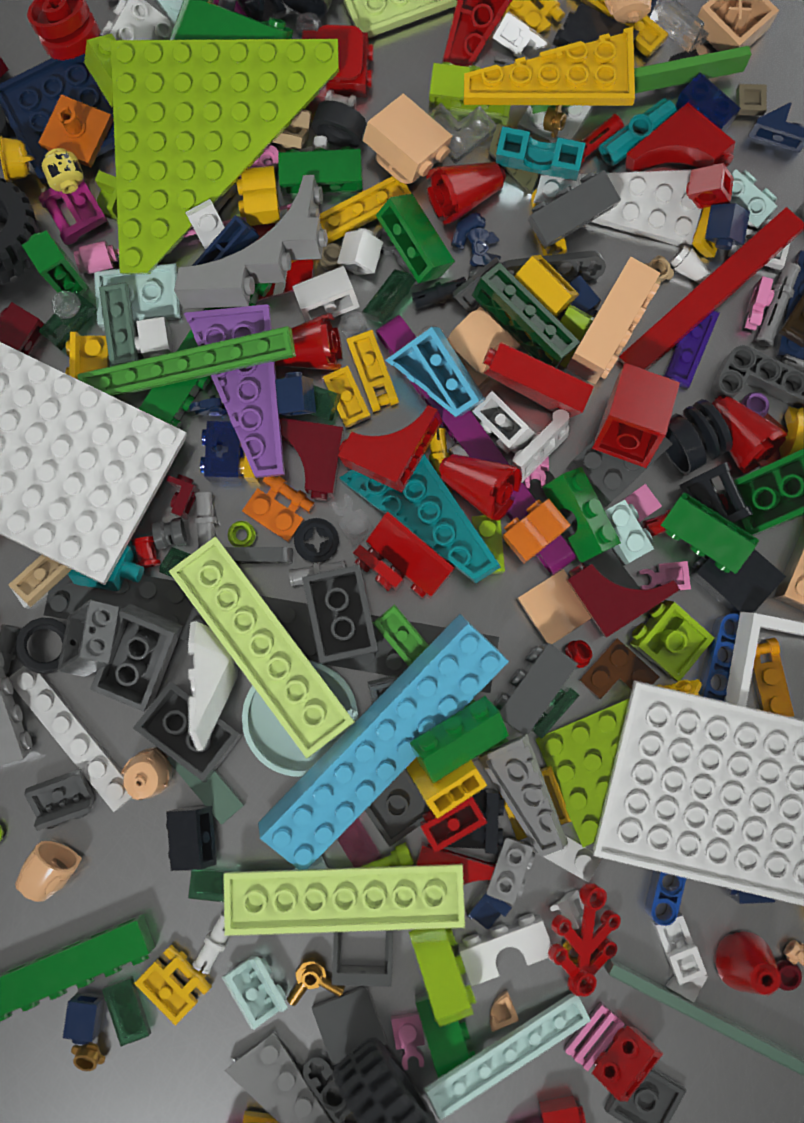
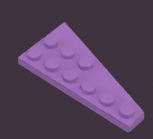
[184,304,285,478]

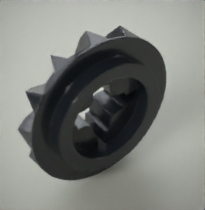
[294,518,339,563]

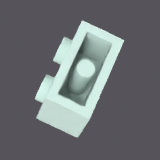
[605,500,654,566]

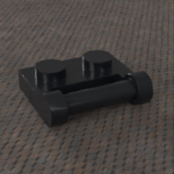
[679,462,754,523]

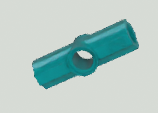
[599,98,677,167]

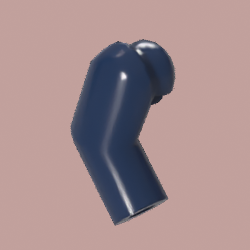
[451,213,486,249]

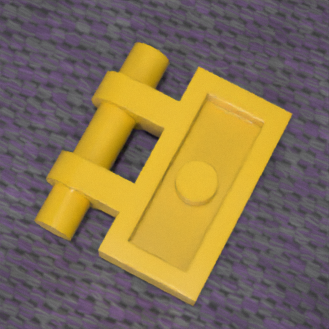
[503,0,565,36]
[134,944,212,1026]

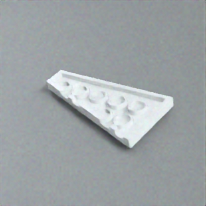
[533,170,701,249]

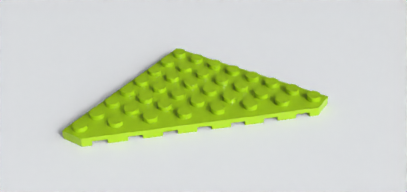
[111,39,339,274]

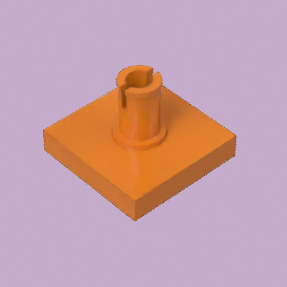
[38,94,114,168]

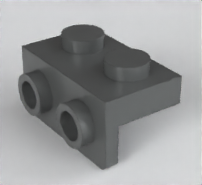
[24,769,95,831]

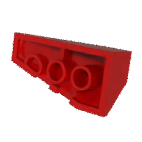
[442,0,512,67]

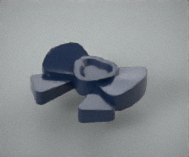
[467,228,501,267]
[189,395,228,416]

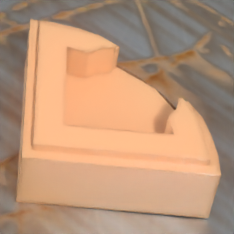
[489,990,519,1032]

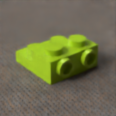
[630,600,715,682]

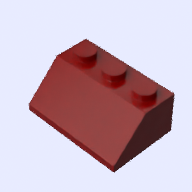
[366,511,454,599]

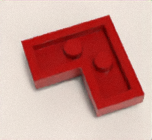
[353,544,404,592]

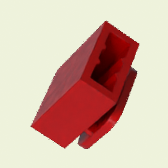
[302,25,374,98]

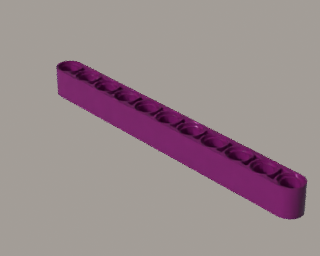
[375,315,576,575]

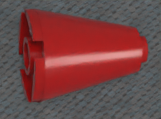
[426,162,506,224]
[275,313,342,370]
[711,396,788,474]
[439,454,522,521]
[714,931,781,995]

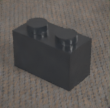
[166,806,217,871]

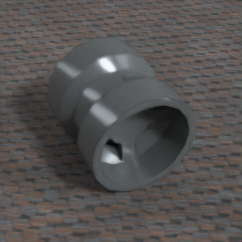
[152,517,187,550]

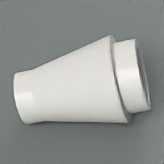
[670,245,712,284]

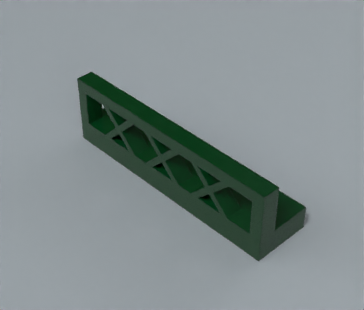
[472,262,580,369]

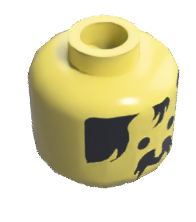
[42,148,84,194]

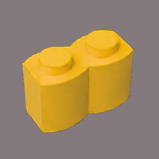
[237,165,280,226]

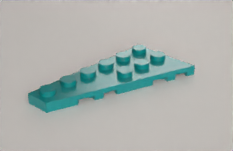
[339,454,501,583]

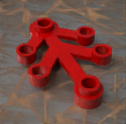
[548,883,621,997]

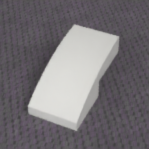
[493,11,552,60]
[653,912,707,985]

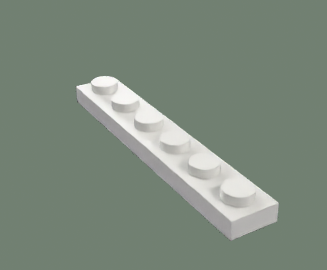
[9,666,132,812]

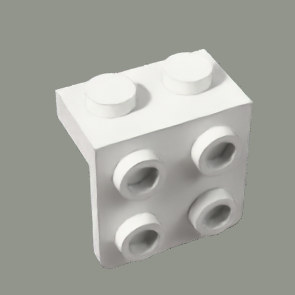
[100,0,175,40]

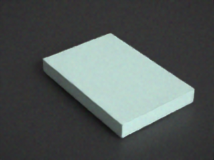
[94,263,182,327]

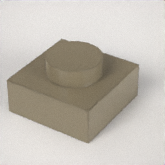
[736,84,767,116]

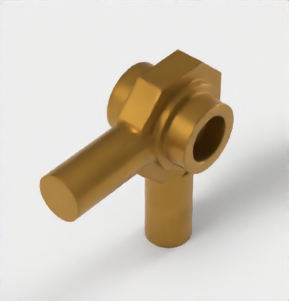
[287,957,345,1006]

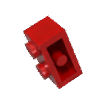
[420,796,487,853]
[591,1025,664,1101]

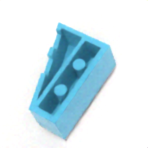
[385,327,486,417]

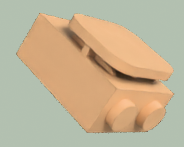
[362,93,453,184]
[447,307,520,389]

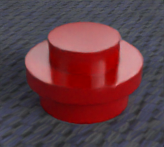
[565,640,593,668]

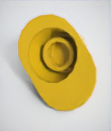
[0,136,34,183]

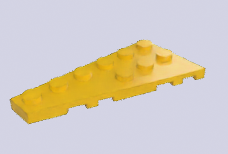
[464,27,635,106]

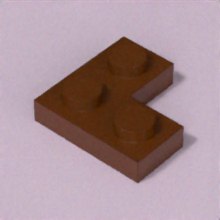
[578,638,660,700]

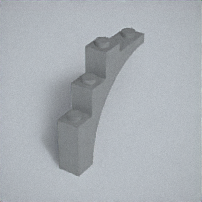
[174,175,328,309]

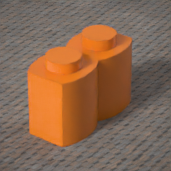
[502,499,571,564]

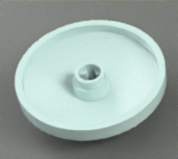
[242,660,358,777]

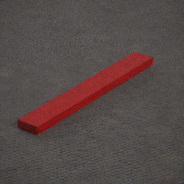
[619,207,804,370]

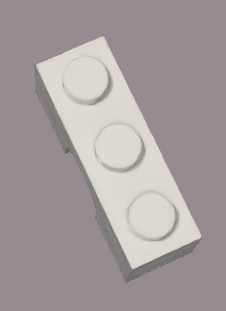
[458,914,552,986]

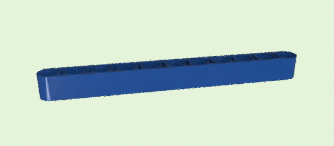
[645,614,740,926]

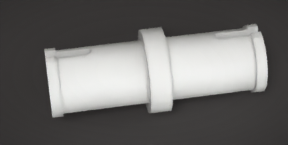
[193,912,229,974]

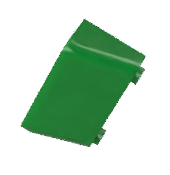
[169,0,294,40]

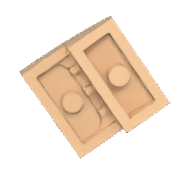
[517,569,591,644]

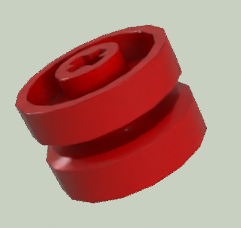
[27,0,100,60]

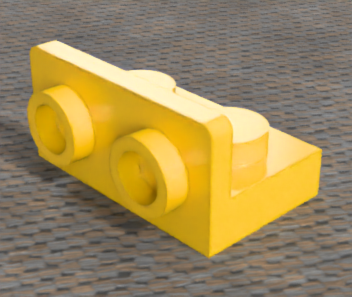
[65,331,110,379]

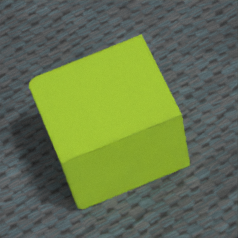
[95,171,118,220]

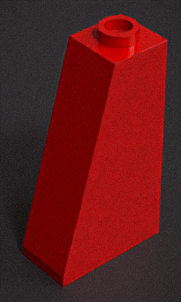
[483,342,594,418]

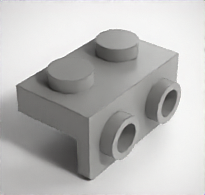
[487,838,535,905]

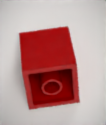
[592,363,680,468]

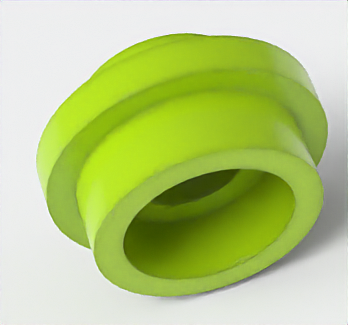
[227,521,256,547]

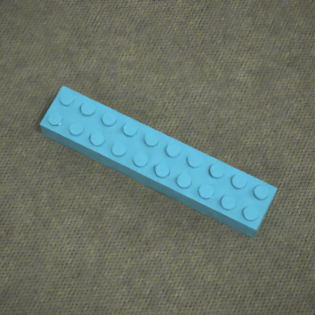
[258,614,509,870]

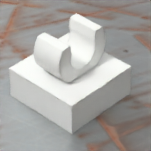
[550,890,584,930]

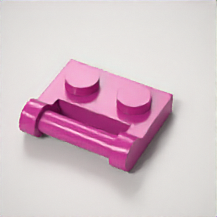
[38,180,108,245]

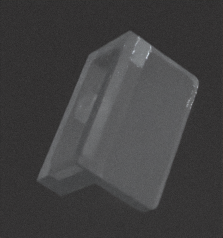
[650,0,709,53]

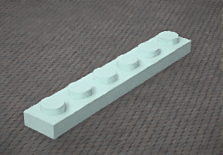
[424,993,591,1120]

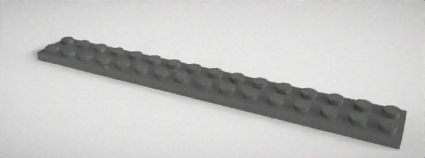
[44,574,499,693]

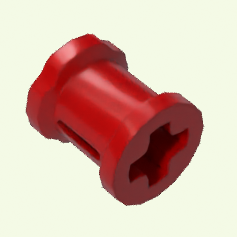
[131,536,161,569]

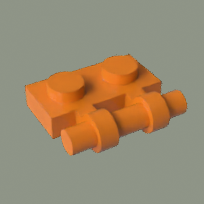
[242,476,315,543]

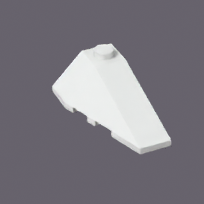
[188,621,238,751]

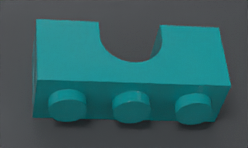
[496,126,586,181]

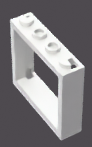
[724,612,804,707]

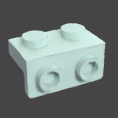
[729,169,778,227]
[222,956,288,1030]

